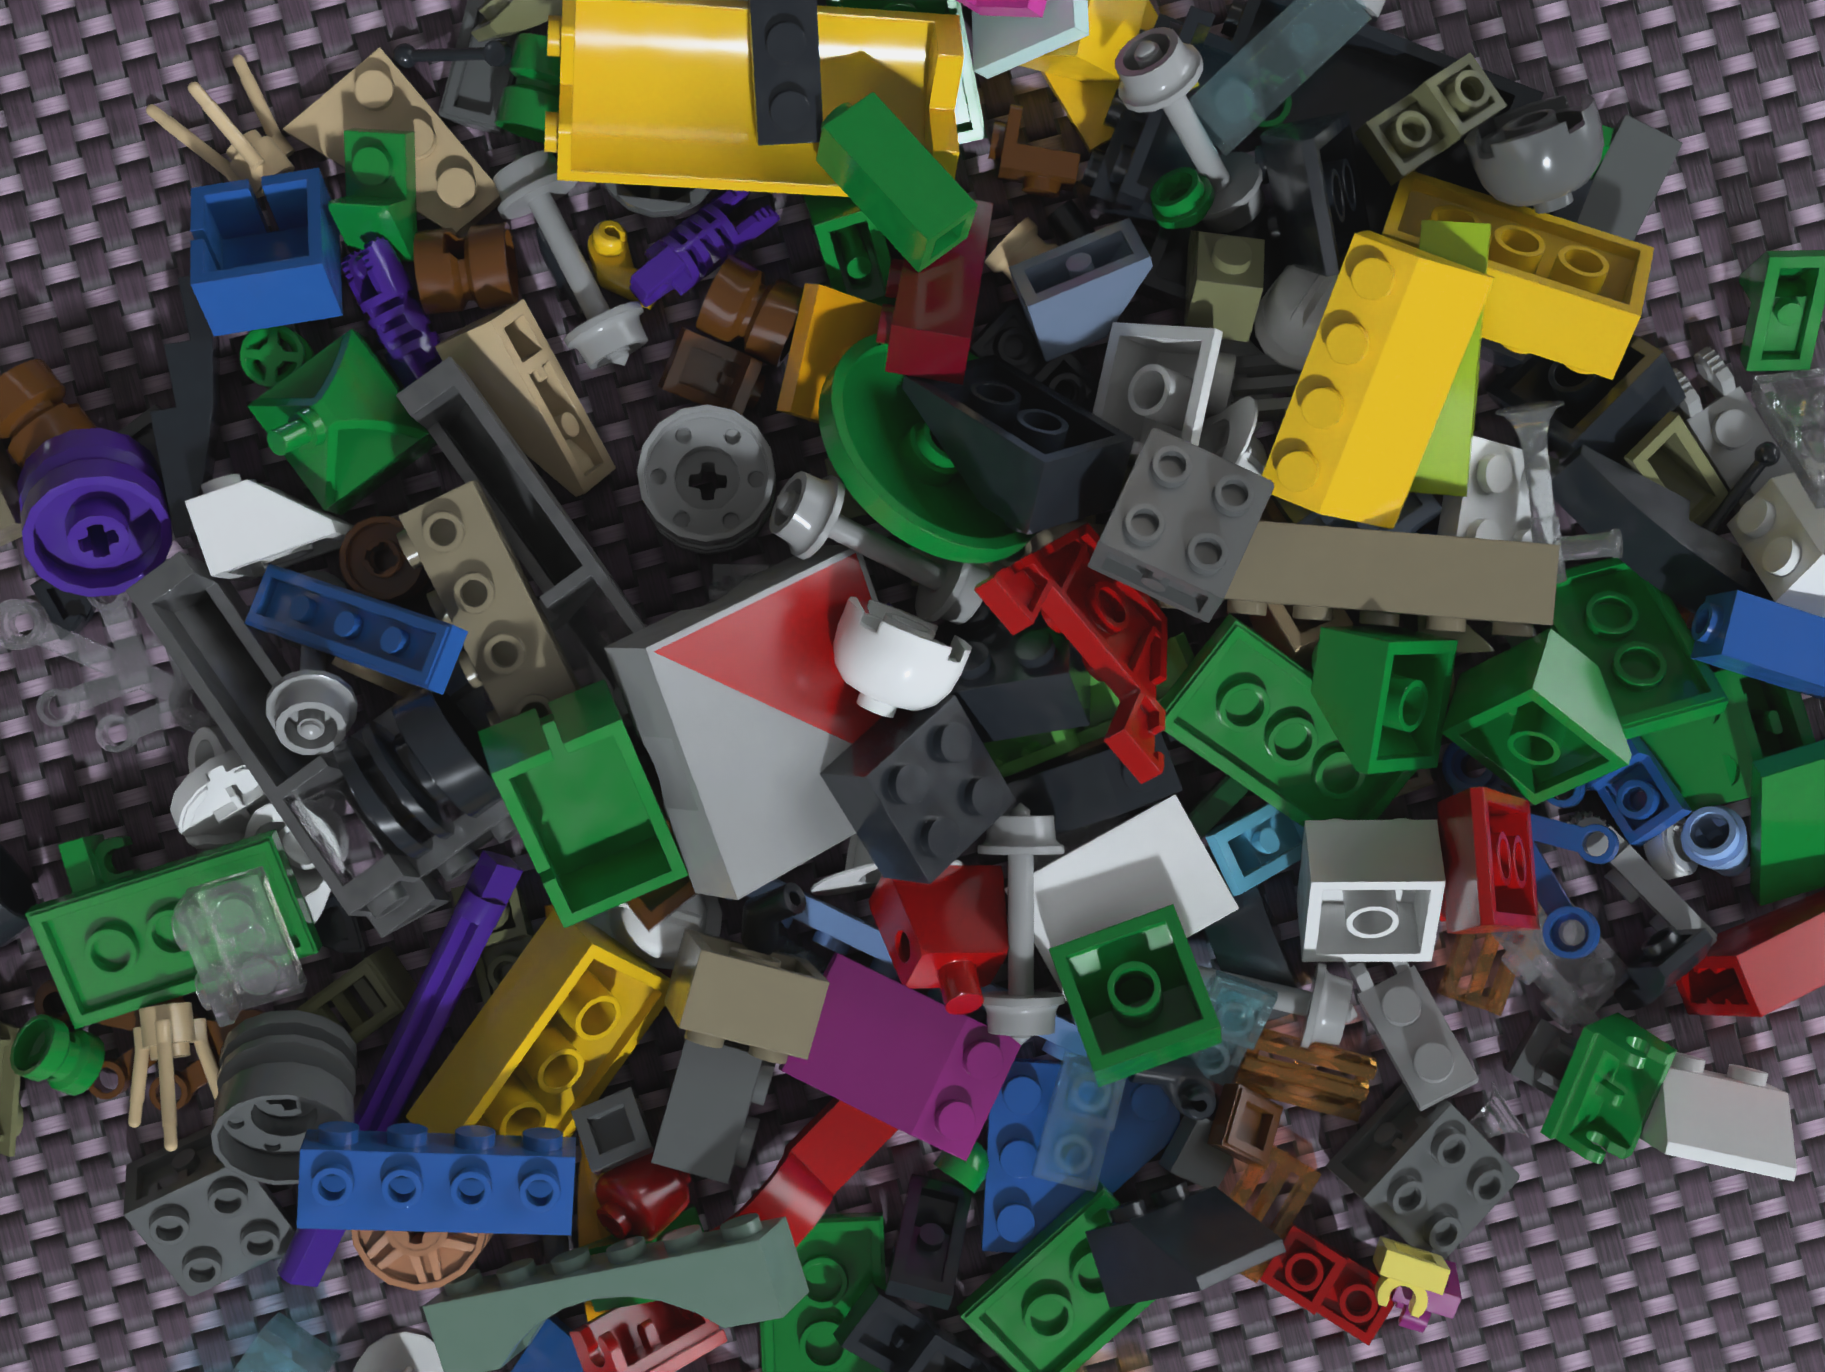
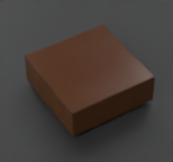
[1207,1083,1283,1168]

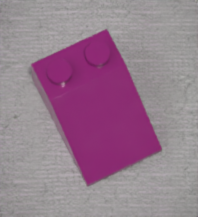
[778,952,1021,1161]

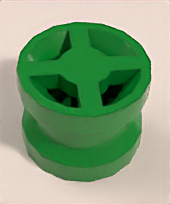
[240,326,315,389]

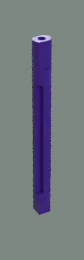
[277,850,523,1287]

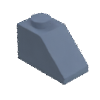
[1008,218,1153,362]

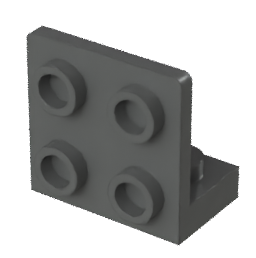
[1087,428,1274,623]
[1326,1082,1520,1260]
[123,1125,297,1296]

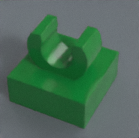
[58,834,141,893]

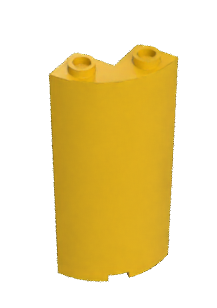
[544,0,964,197]

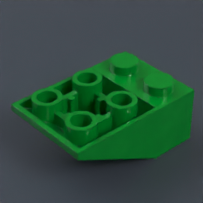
[1615,666,1816,829]

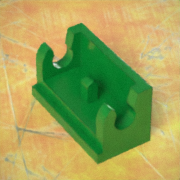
[1540,1012,1677,1164]

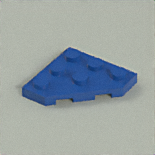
[981,1058,1180,1253]

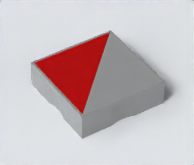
[604,545,882,900]

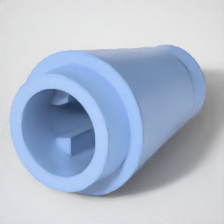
[1681,805,1750,877]

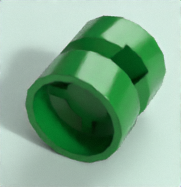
[494,33,561,144]

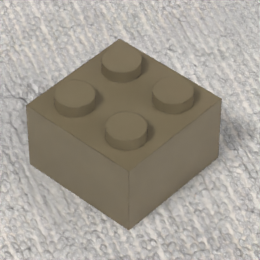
[664,928,830,1064]

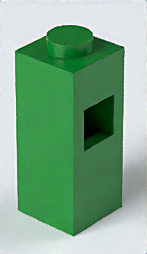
[816,92,978,273]

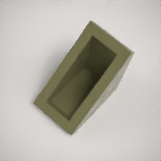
[1620,410,1729,526]

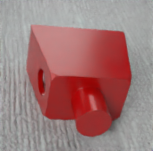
[868,865,1009,1015]

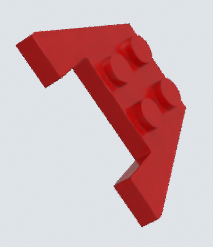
[974,522,1168,784]

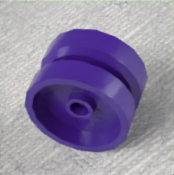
[17,428,173,597]

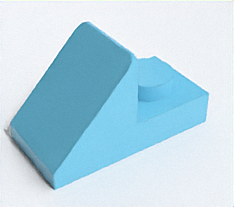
[1205,802,1304,897]

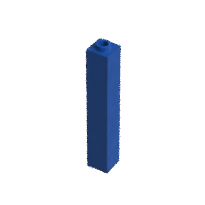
[1691,590,1825,700]

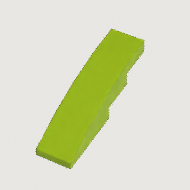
[1409,220,1491,497]

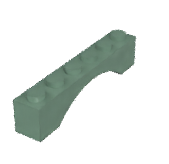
[422,1213,809,1372]

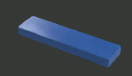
[244,563,468,695]

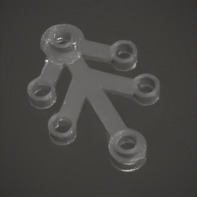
[0,592,219,753]

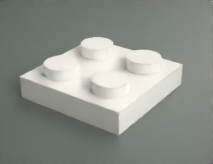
[1437,436,1559,544]

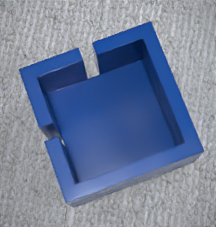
[190,168,343,336]

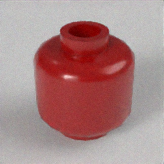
[595,1152,691,1241]

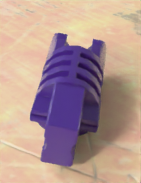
[629,190,780,307]
[341,237,442,388]

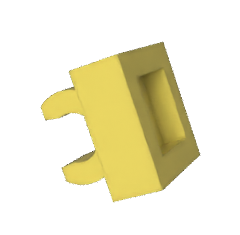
[1372,1236,1451,1318]

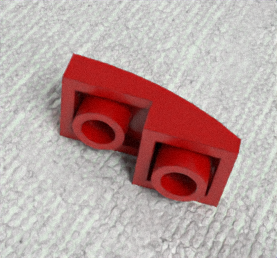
[1259,1224,1396,1346]

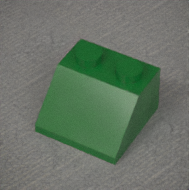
[1311,626,1458,774]
[1441,628,1632,805]
[1049,904,1222,1087]

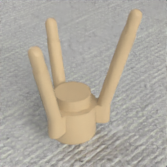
[146,54,295,198]
[128,1002,219,1152]

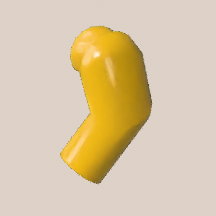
[587,220,656,310]

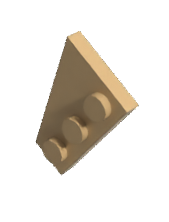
[283,47,501,237]

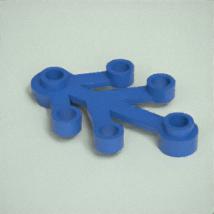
[1442,742,1619,959]

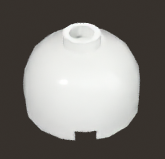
[833,597,972,718]

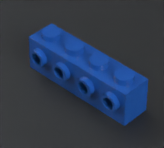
[297,1121,576,1235]

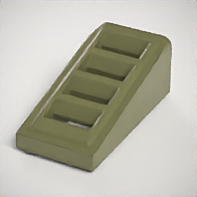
[296,946,417,1045]

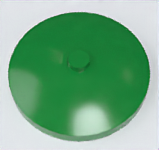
[818,333,1038,563]

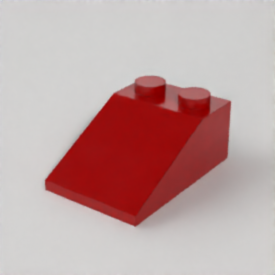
[1432,787,1540,934]

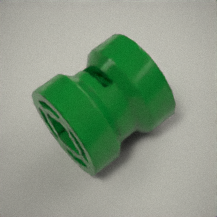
[10,1014,105,1096]

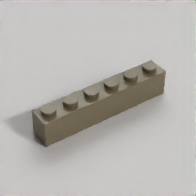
[1161,521,1560,638]

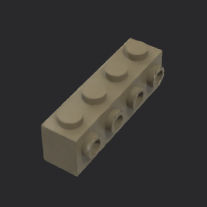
[396,480,581,726]

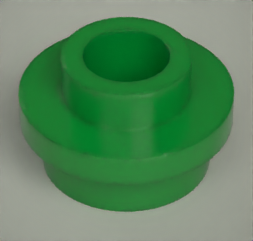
[1150,167,1215,229]

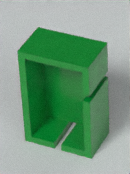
[478,679,688,928]

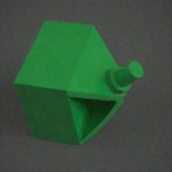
[247,329,437,515]

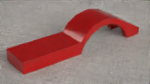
[710,1097,898,1247]

